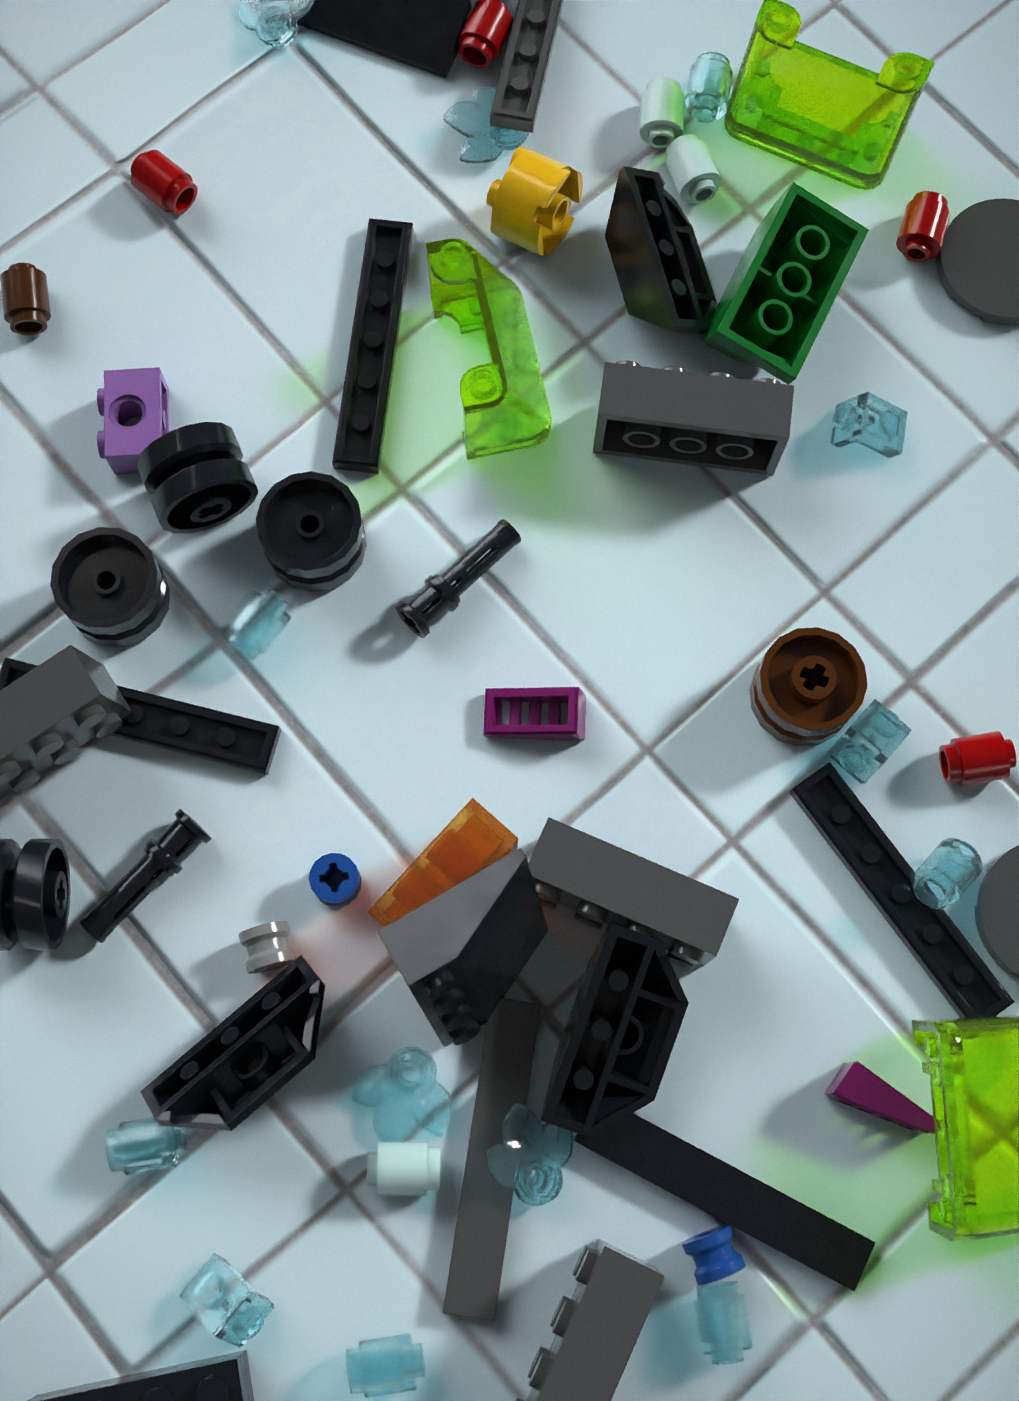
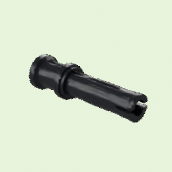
[395,519,521,638]
[79,809,212,943]

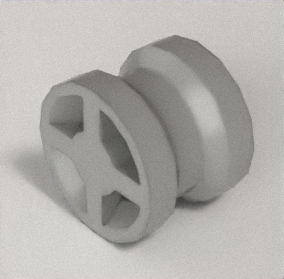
[238,921,296,974]

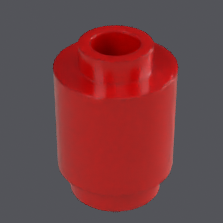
[458,0,513,69]
[130,150,198,215]
[896,191,950,262]
[939,731,1017,786]

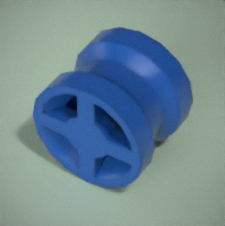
[309,853,362,907]
[682,1224,746,1285]

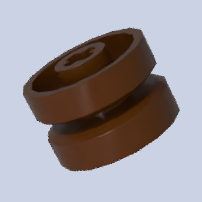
[749,627,868,746]

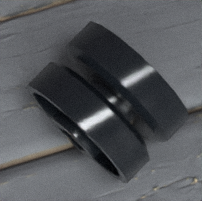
[136,422,258,533]
[256,471,367,592]
[50,527,170,647]
[0,839,71,951]

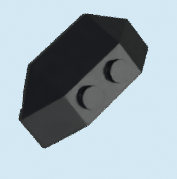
[605,166,717,334]
[541,922,689,1138]
[140,955,325,1131]

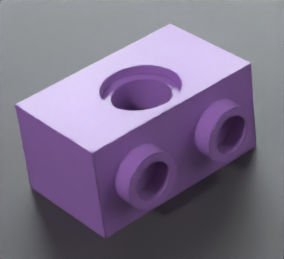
[97,367,169,475]

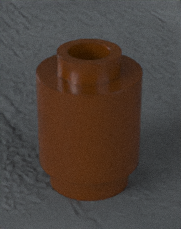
[0,263,51,335]

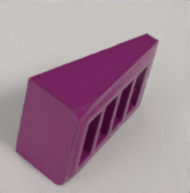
[483,687,586,740]
[824,1061,941,1134]

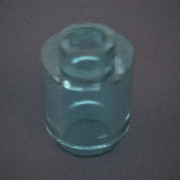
[684,52,733,123]
[223,588,291,661]
[913,838,983,909]
[106,1117,187,1175]
[693,1280,753,1365]
[346,1333,426,1398]

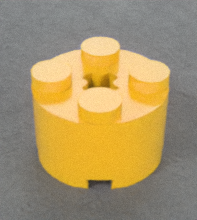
[486,146,583,256]

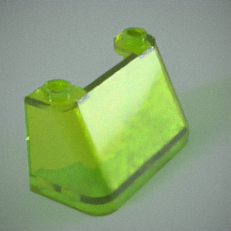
[724,0,935,190]
[426,239,551,460]
[912,1015,1019,1241]

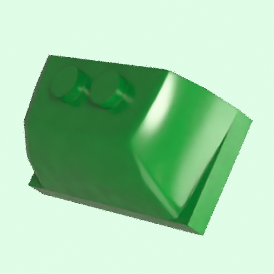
[701,182,869,385]

